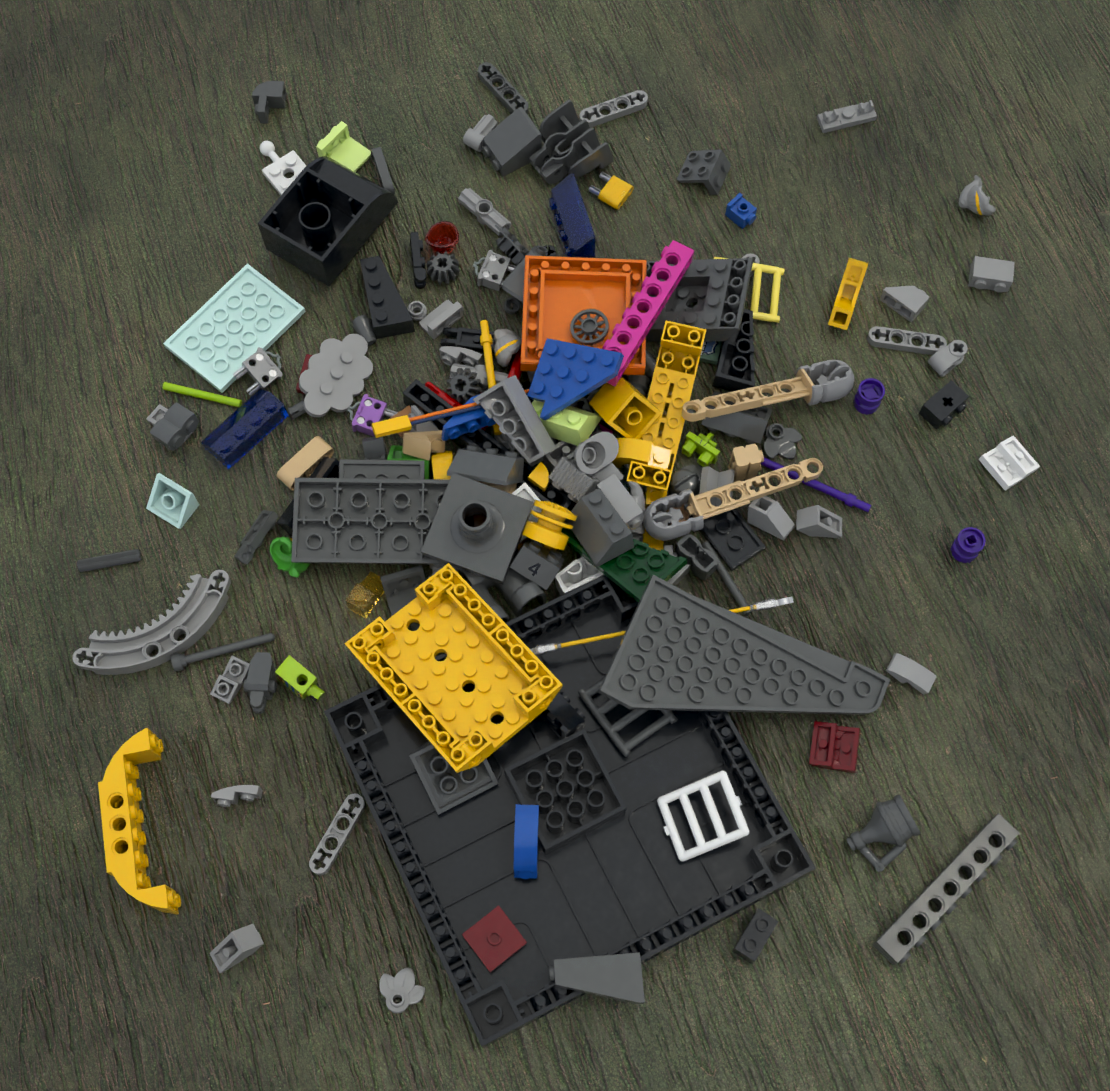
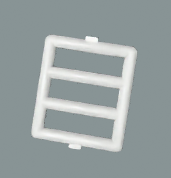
[657,771,749,862]

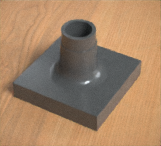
[421,473,534,585]

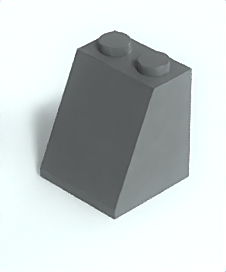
[482,107,542,177]

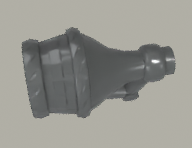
[846,794,921,872]

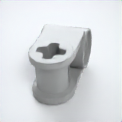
[927,340,968,377]

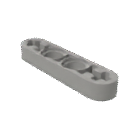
[579,90,648,128]
[867,326,947,355]
[309,793,365,875]

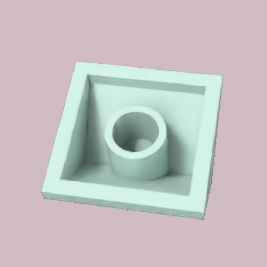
[146,473,199,529]

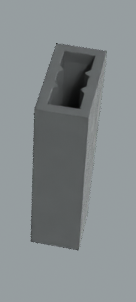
[549,952,645,1004]

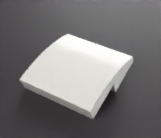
[978,435,1040,491]

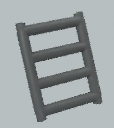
[578,678,678,757]

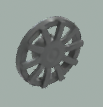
[570,309,609,346]

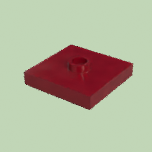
[462,905,527,973]

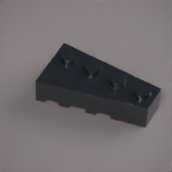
[360,256,415,339]

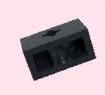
[919,380,969,430]
[732,908,779,964]

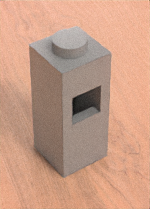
[597,474,644,529]

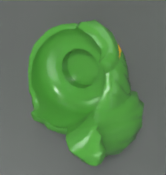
[270,536,310,577]

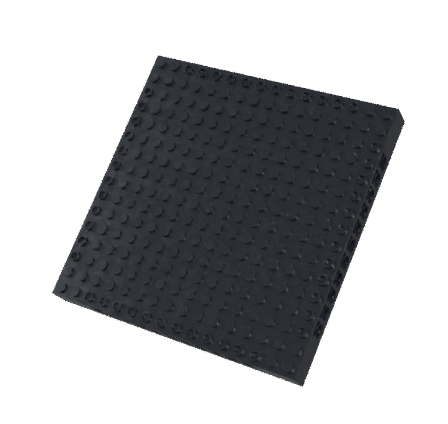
[324,575,816,1048]

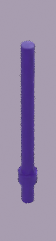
[761,457,871,512]

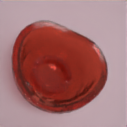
[425,221,459,254]

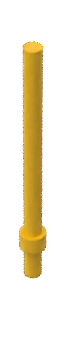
[480,320,502,435]

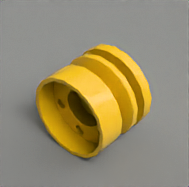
[522,500,577,551]

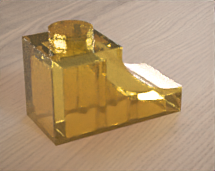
[345,571,384,618]

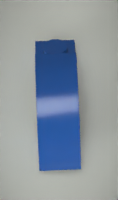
[514,804,539,879]

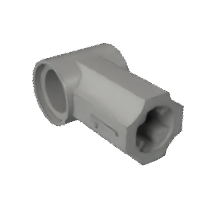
[463,114,498,152]

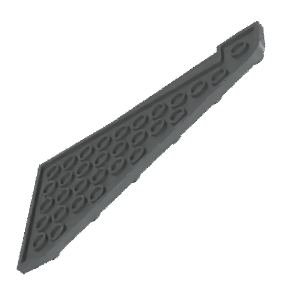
[598,575,890,715]

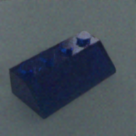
[548,173,596,258]
[200,389,289,470]

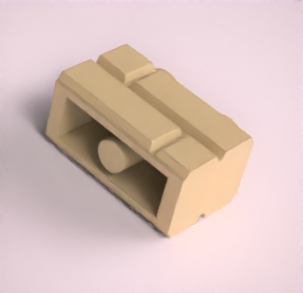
[728,444,764,482]

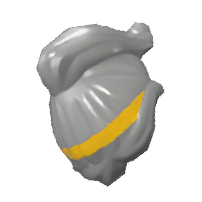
[958,175,996,216]
[493,329,522,367]

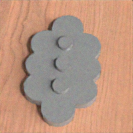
[298,334,373,417]

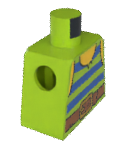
[275,655,325,702]

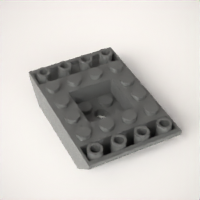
[646,258,753,342]

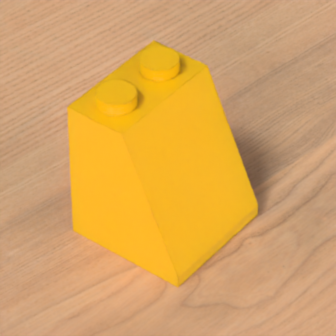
[589,377,662,439]

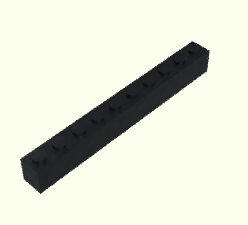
[403,379,574,511]

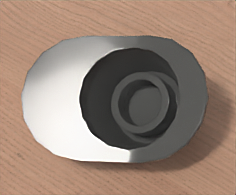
[667,465,703,496]

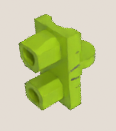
[681,431,720,467]

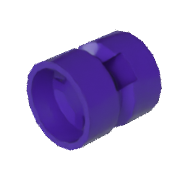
[853,378,885,415]
[951,527,986,563]

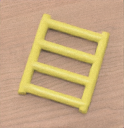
[713,257,785,323]

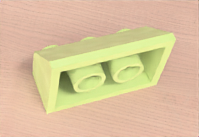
[531,400,602,446]

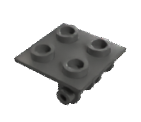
[495,225,529,266]

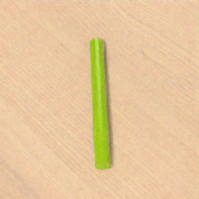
[162,382,242,408]

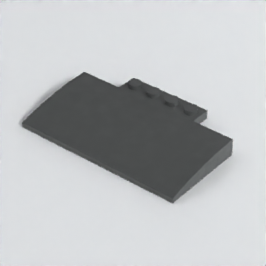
[291,459,466,565]

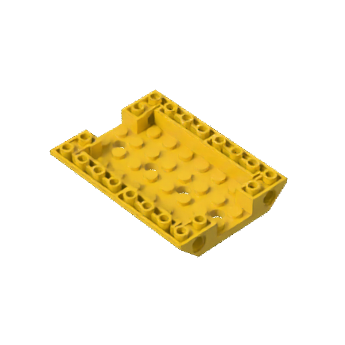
[344,563,563,773]

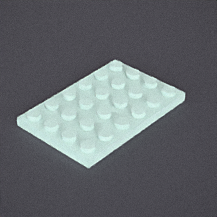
[163,263,306,393]

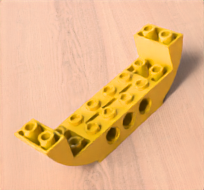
[626,320,706,491]
[98,728,181,915]

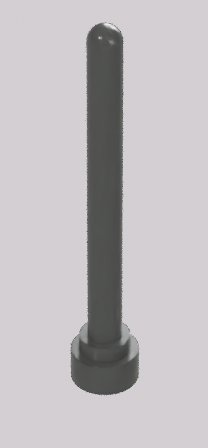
[171,633,275,672]

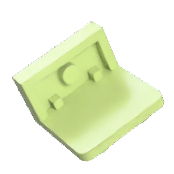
[316,121,371,172]

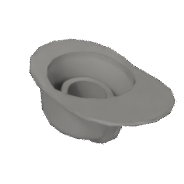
[573,432,619,474]

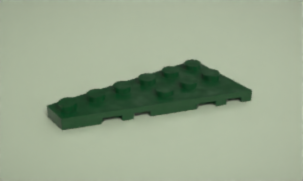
[561,528,687,603]

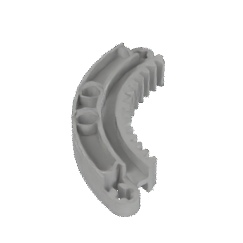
[72,570,231,675]

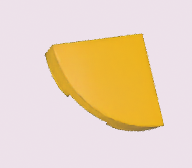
[528,462,549,491]

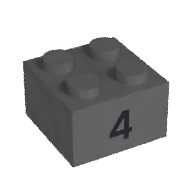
[510,537,564,590]

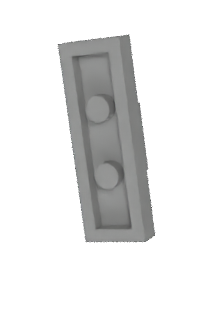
[817,100,877,133]

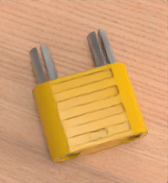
[589,172,634,210]

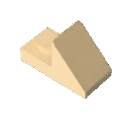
[402,430,445,460]

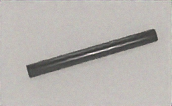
[702,541,752,616]

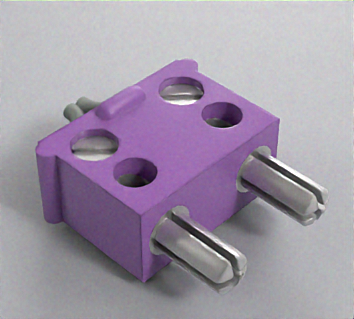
[347,394,398,437]

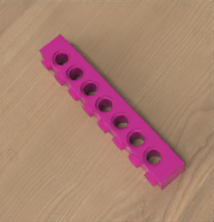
[602,240,695,387]

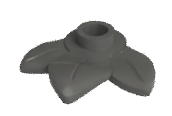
[764,423,802,459]

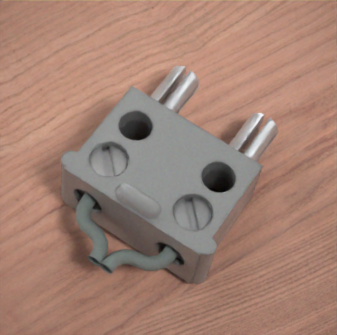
[473,250,516,291]
[233,347,283,395]

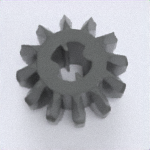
[426,251,460,285]
[446,368,481,402]

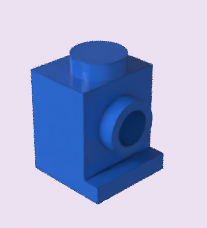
[725,193,757,229]

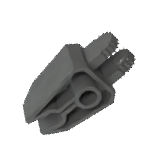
[244,652,277,715]

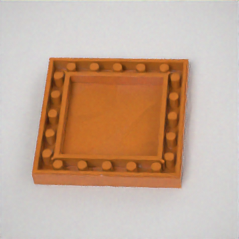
[521,255,647,375]

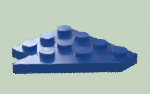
[527,338,624,420]

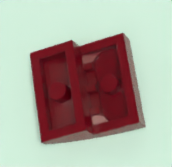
[809,721,861,773]

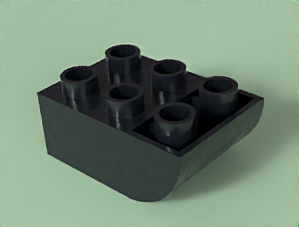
[258,156,398,286]

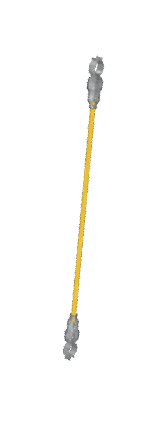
[530,597,793,656]

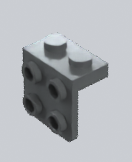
[677,150,731,195]
[380,565,426,616]

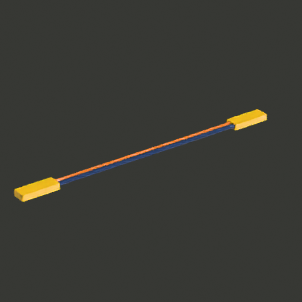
[371,389,529,438]

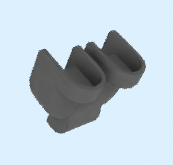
[529,100,614,184]
[459,563,546,623]

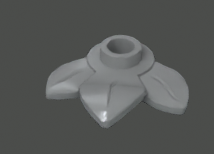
[379,968,425,1013]

